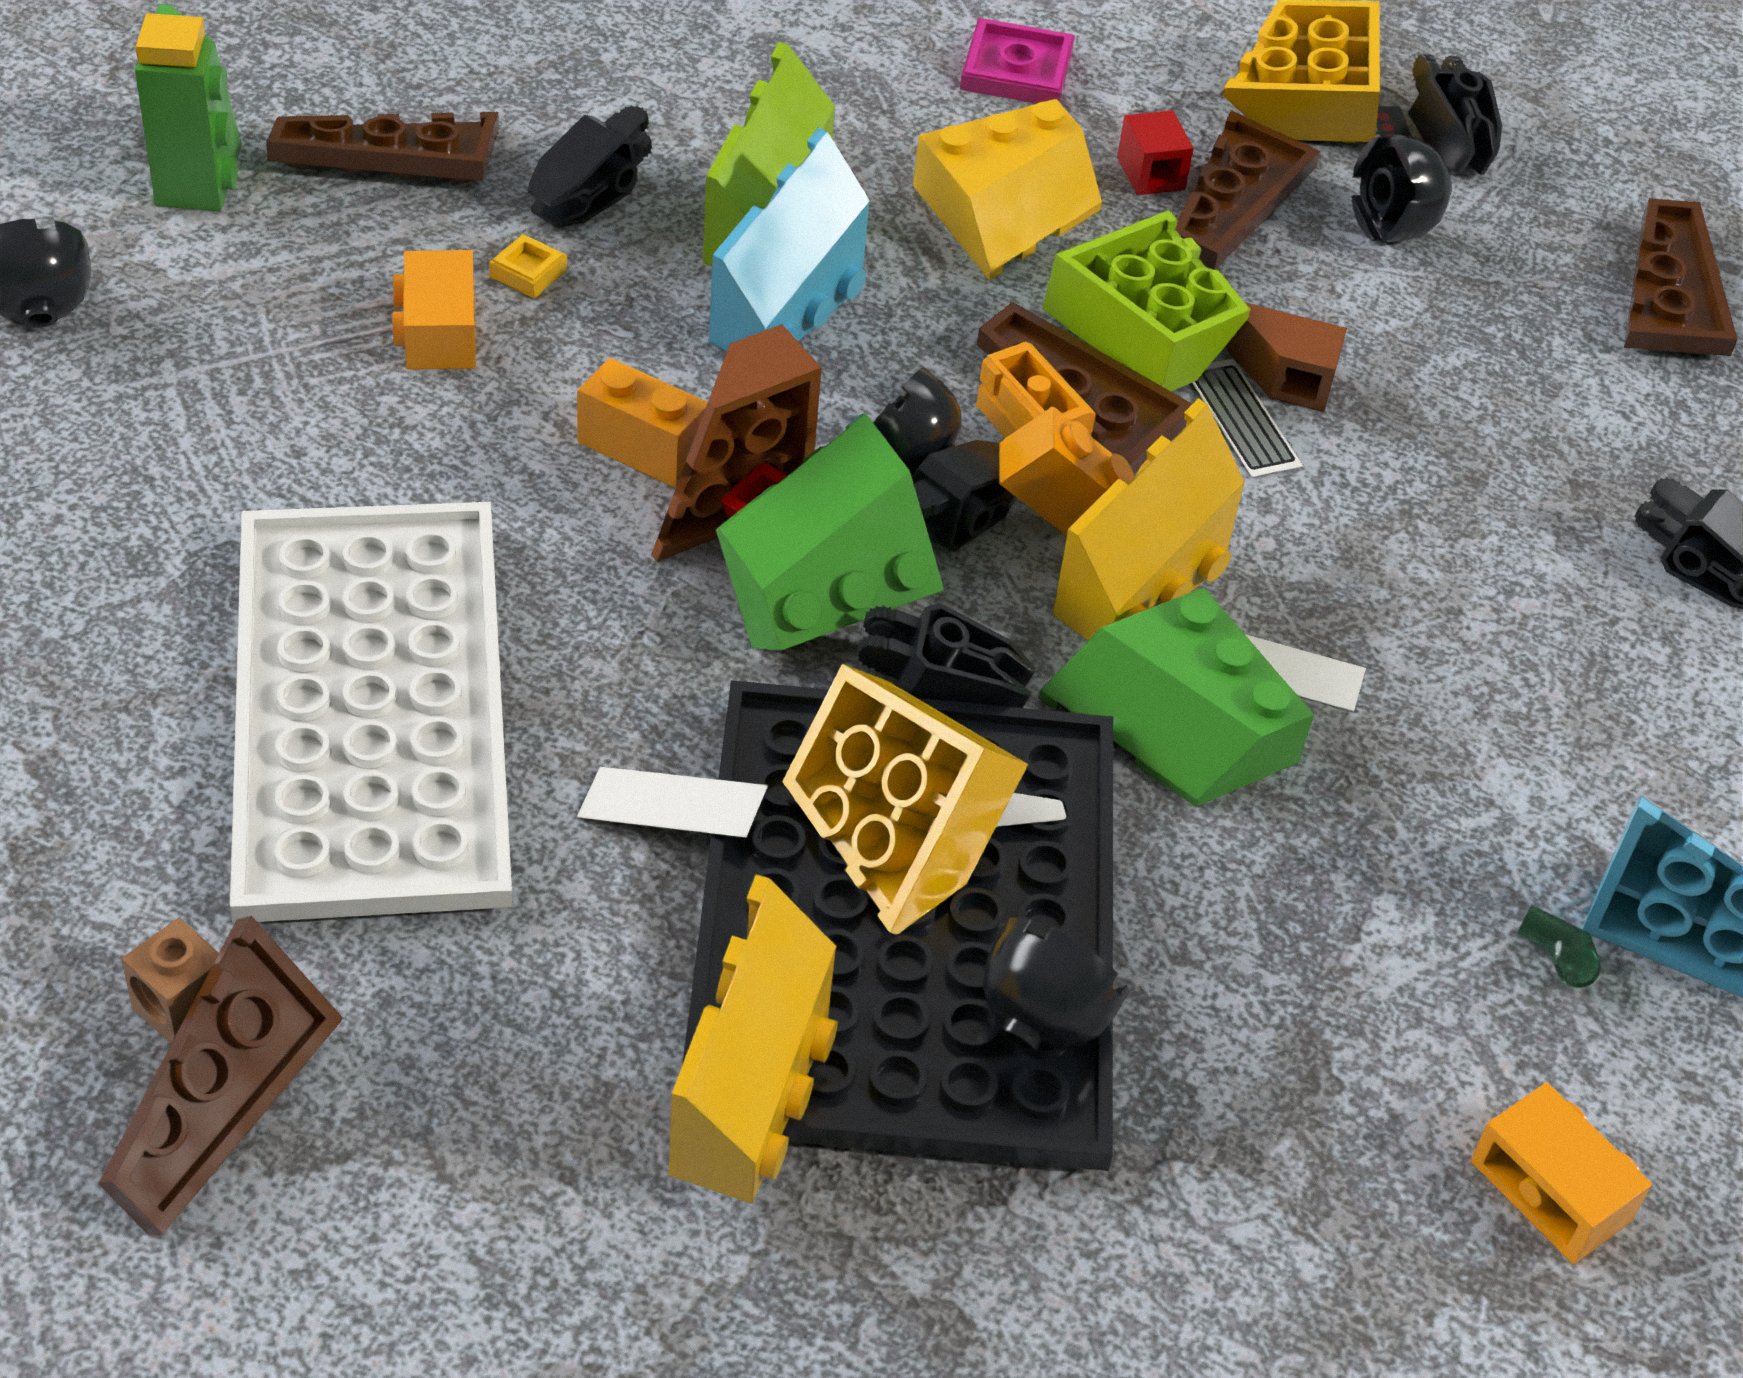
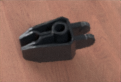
[1408,54,1502,175]
[527,105,652,227]
[912,440,1017,552]
[1634,477,1743,609]
[856,603,1035,708]

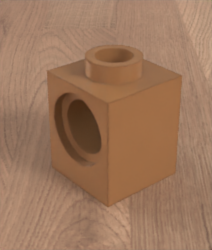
[121,917,219,1044]

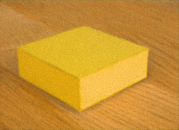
[135,13,205,68]
[489,234,567,299]

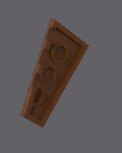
[1175,110,1320,270]
[266,112,499,183]
[98,916,344,1236]

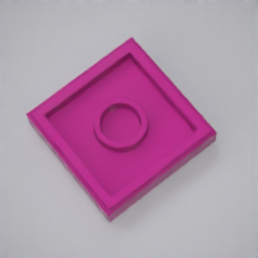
[960,18,1075,103]

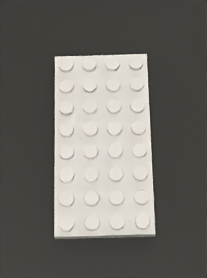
[230,502,513,923]

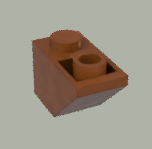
[1226,302,1347,412]

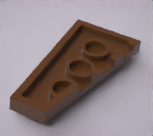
[1624,198,1738,356]
[977,302,1192,474]

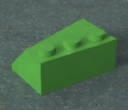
[135,4,242,212]
[716,414,944,651]
[1038,587,1314,807]

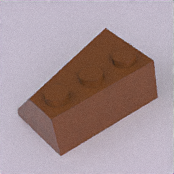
[651,324,822,562]

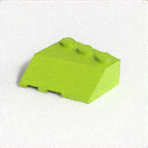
[703,42,835,266]
[1042,210,1251,392]

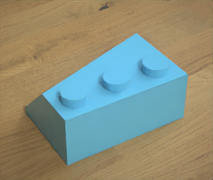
[709,127,870,352]
[1582,794,1743,997]

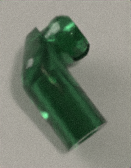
[1517,904,1601,988]

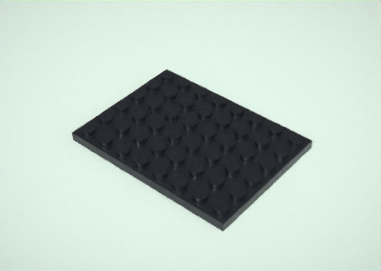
[682,680,1113,1171]

